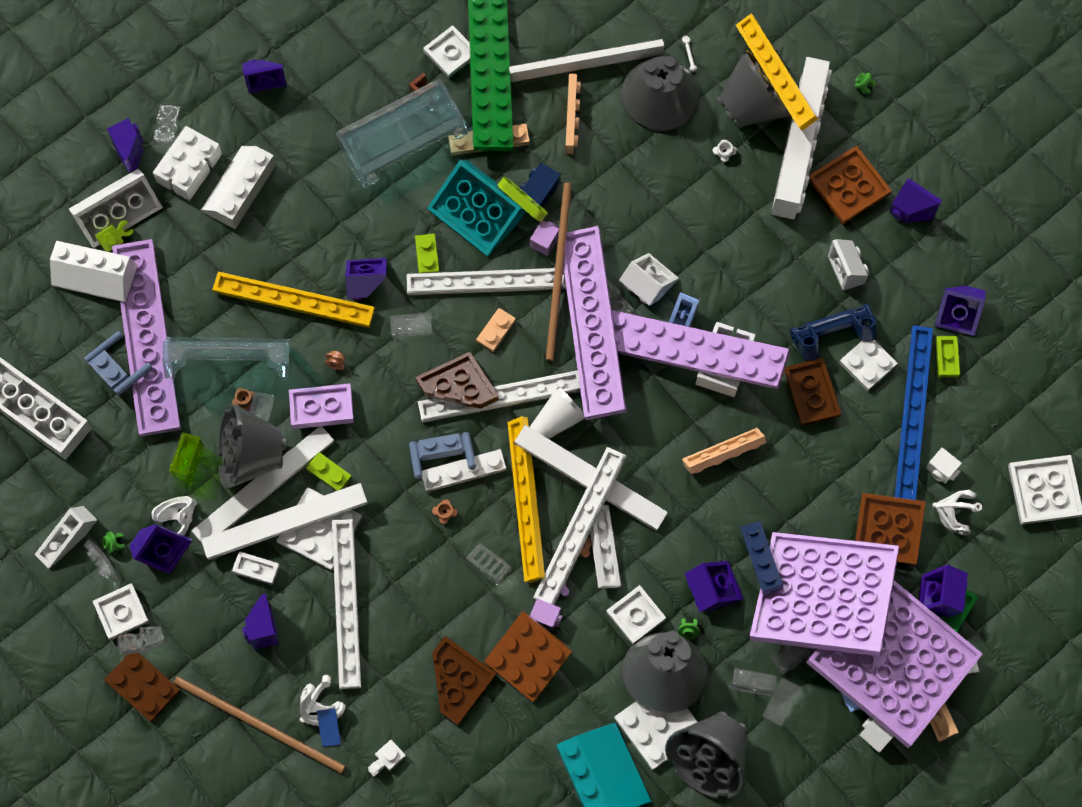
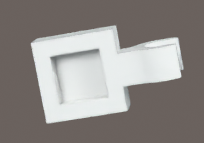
[368,740,406,777]

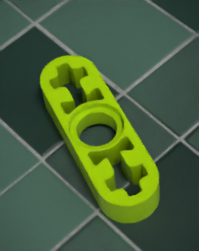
[497,177,548,222]

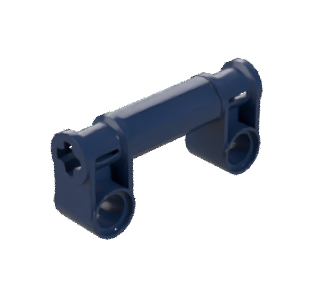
[789,304,877,360]

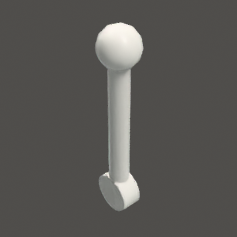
[682,36,697,73]

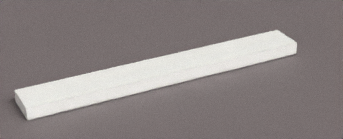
[509,39,664,82]
[407,268,567,295]
[418,370,581,423]
[514,425,667,531]
[191,426,334,543]
[533,447,627,605]
[201,483,368,560]
[332,519,361,689]

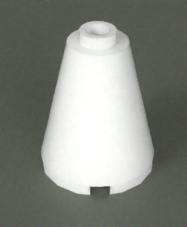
[530,386,584,439]

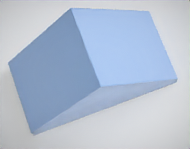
[669,292,699,327]

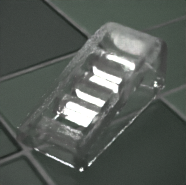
[466,543,511,586]

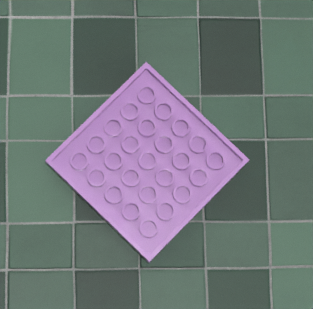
[750,532,899,656]
[806,581,982,748]

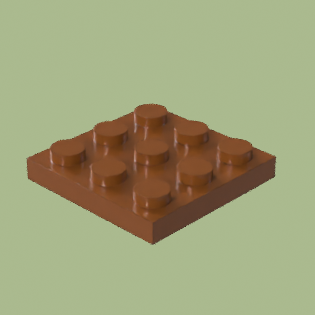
[809,145,892,224]
[855,492,926,564]
[484,611,573,702]

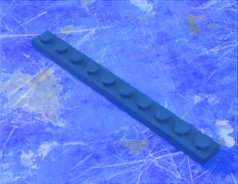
[894,325,933,500]

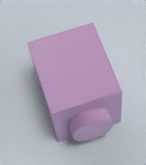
[530,220,559,256]
[530,599,563,632]

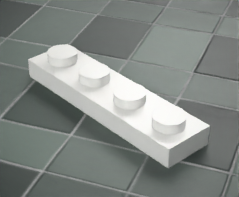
[422,449,506,493]
[590,505,621,588]

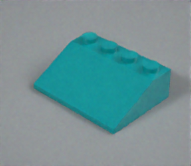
[427,160,526,256]
[556,722,651,807]

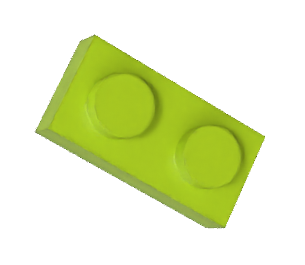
[415,234,439,273]
[935,336,960,377]
[306,452,352,491]

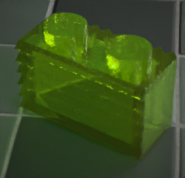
[169,433,204,482]

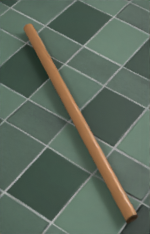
[546,183,572,361]
[174,676,346,774]

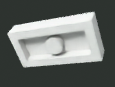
[232,552,280,585]

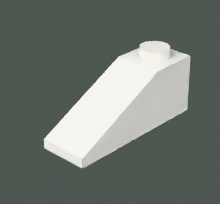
[35,506,97,569]

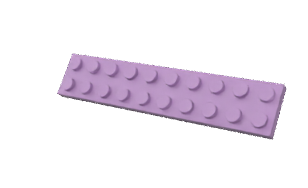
[563,226,626,420]
[112,239,181,437]
[612,310,790,389]

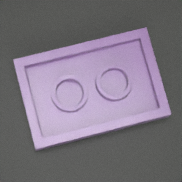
[289,383,354,429]

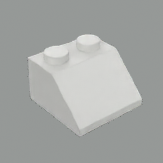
[828,239,869,291]
[619,253,679,305]

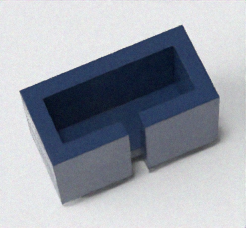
[520,162,561,208]

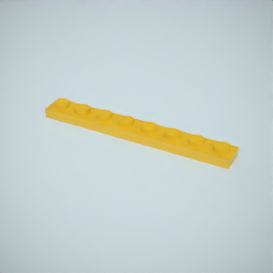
[736,13,818,131]
[212,272,375,328]
[507,416,545,583]

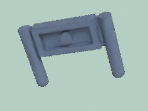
[84,331,152,396]
[409,432,476,479]

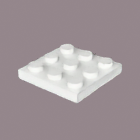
[1008,455,1082,525]
[276,487,363,571]
[614,702,697,771]

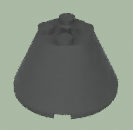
[717,50,791,128]
[621,56,700,131]
[218,404,286,488]
[622,631,708,713]
[665,711,748,799]

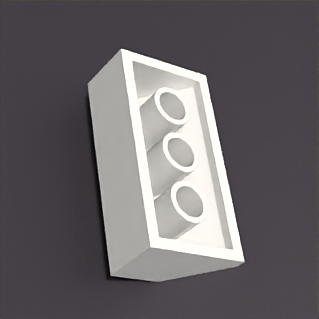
[201,146,276,229]
[69,169,162,248]
[50,241,138,302]

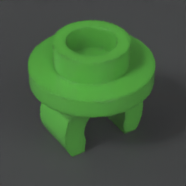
[855,73,877,94]
[102,532,125,553]
[678,618,700,640]

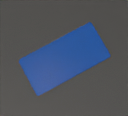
[317,708,341,746]

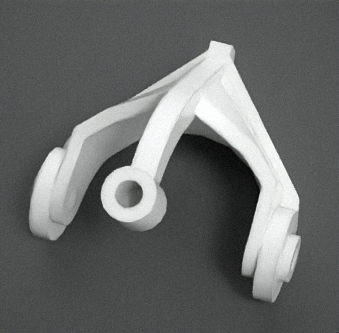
[932,490,982,535]
[151,496,197,536]
[300,675,345,726]

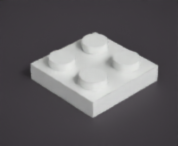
[423,25,470,78]
[839,340,898,392]
[93,583,149,640]
[606,585,666,645]

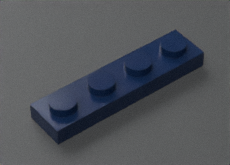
[740,521,784,596]

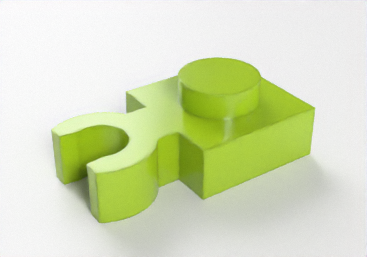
[95,220,134,252]

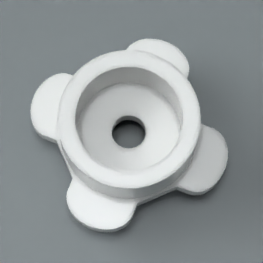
[713,140,737,162]

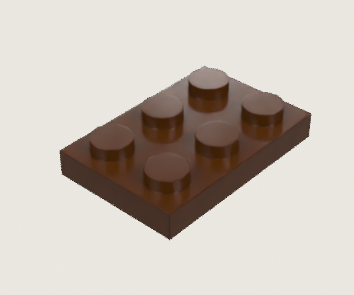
[784,358,841,426]
[104,648,181,723]

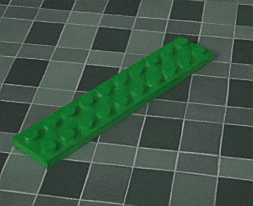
[468,0,513,151]

